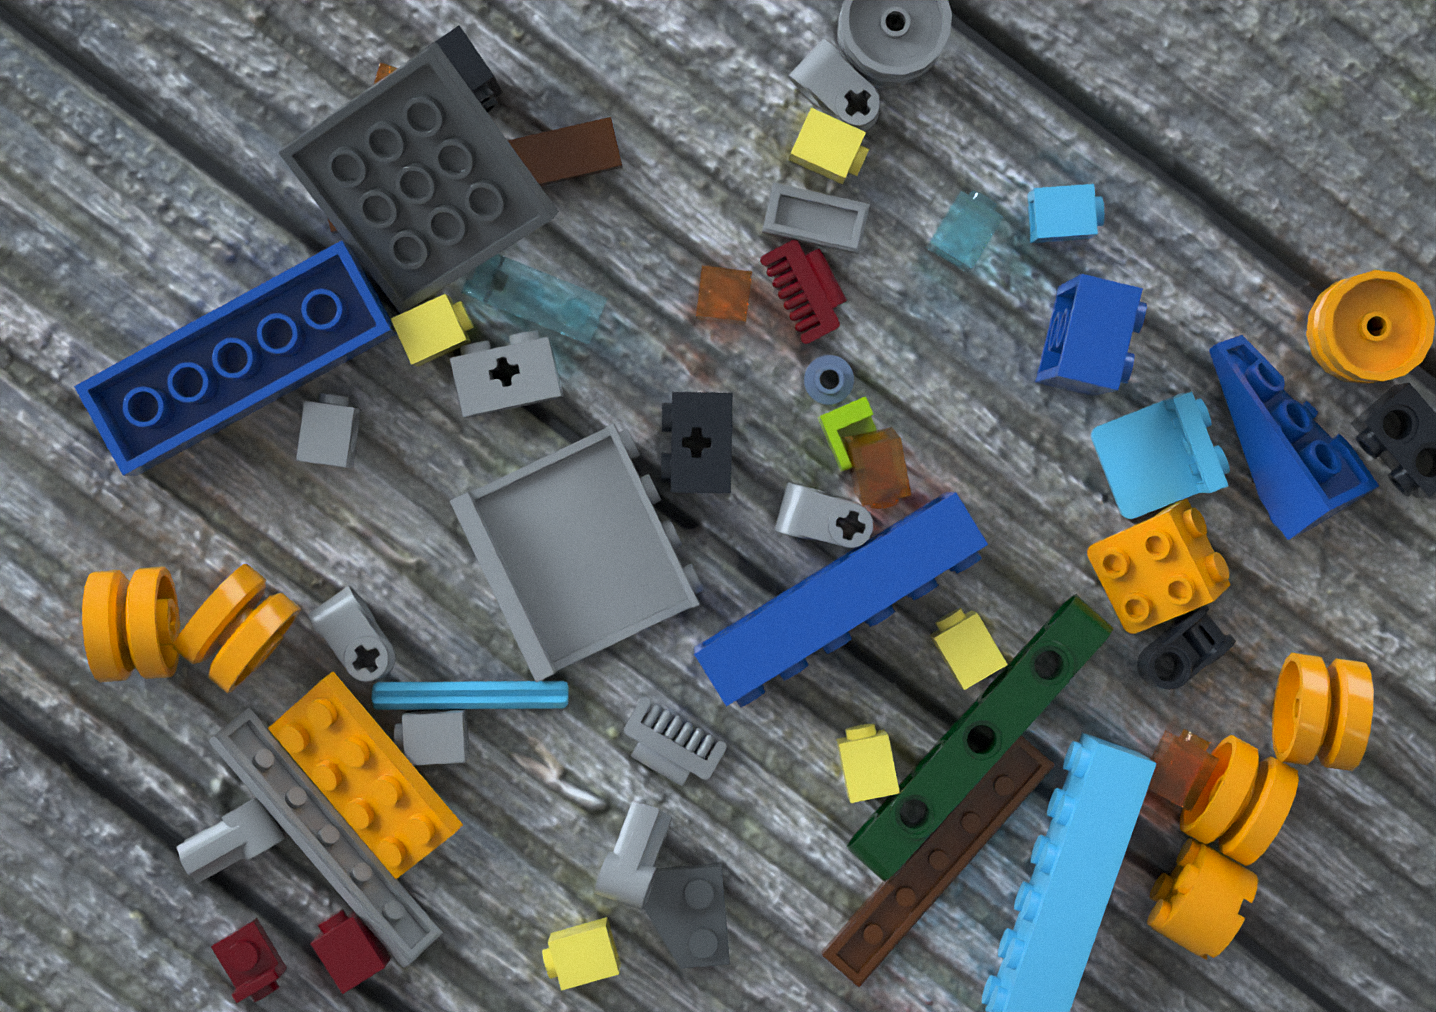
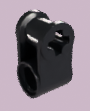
[1137,605,1236,690]

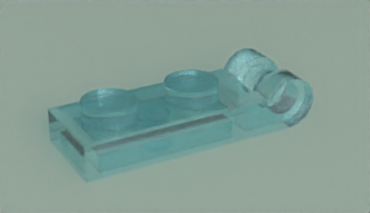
[461,254,608,346]

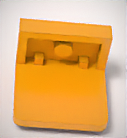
[1087,498,1231,634]

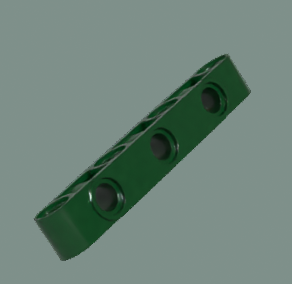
[846,594,1113,881]

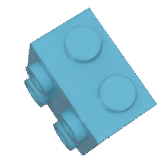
[1091,392,1230,519]

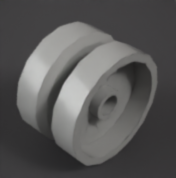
[837,0,952,87]

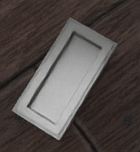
[762,183,870,254]

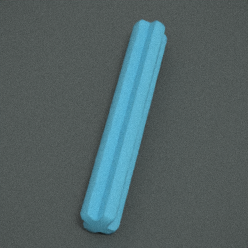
[371,681,569,710]

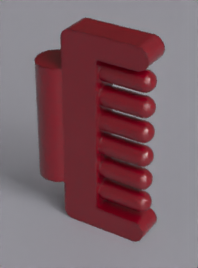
[760,240,847,344]

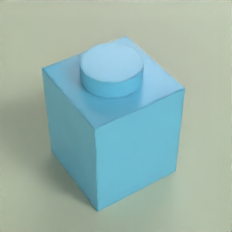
[1027,184,1105,243]

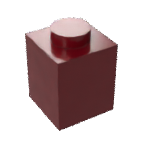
[310,909,392,994]

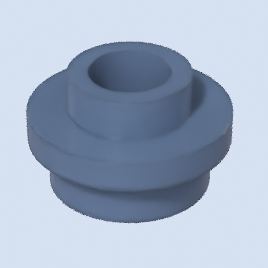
[804,355,854,405]

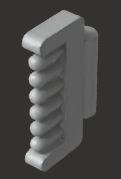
[624,697,727,786]

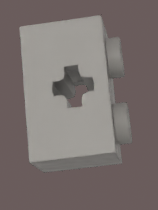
[450,330,564,418]

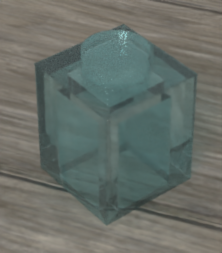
[925,190,1003,273]

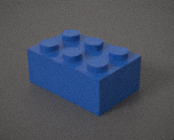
[1035,274,1147,396]

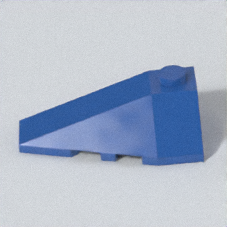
[1209,335,1379,540]

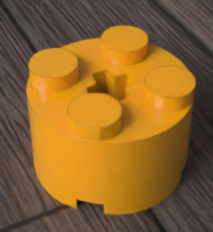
[1147,838,1258,960]

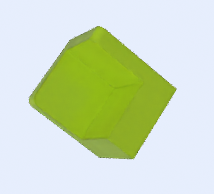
[817,396,885,472]

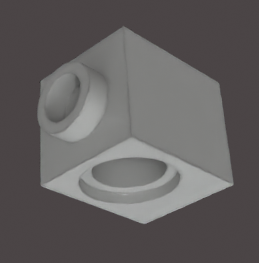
[296,393,361,468]
[394,709,470,765]

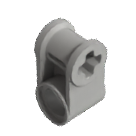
[788,39,880,132]
[775,482,873,548]
[308,585,396,681]

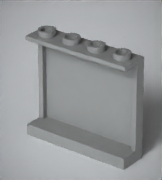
[450,423,704,682]

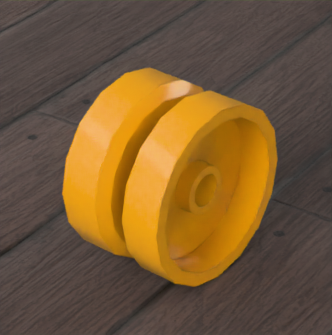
[1306,270,1435,384]
[173,564,301,693]
[82,567,180,682]
[1272,652,1374,771]
[1180,735,1299,866]

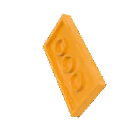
[268,672,463,879]

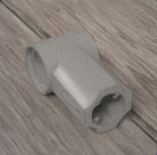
[176,797,285,884]
[595,802,672,910]

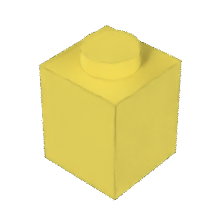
[789,107,869,184]
[391,294,474,367]
[930,608,1008,690]
[836,724,900,803]
[542,917,621,991]

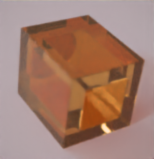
[696,265,752,326]
[844,427,911,509]
[1148,729,1219,812]

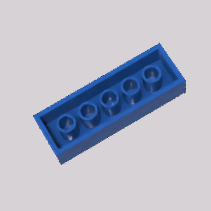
[74,240,397,476]
[694,492,988,708]

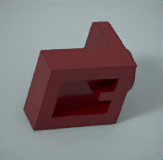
[211,918,287,1003]

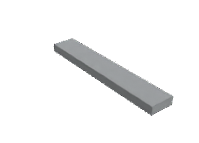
[209,707,443,968]

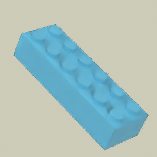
[982,732,1157,1012]

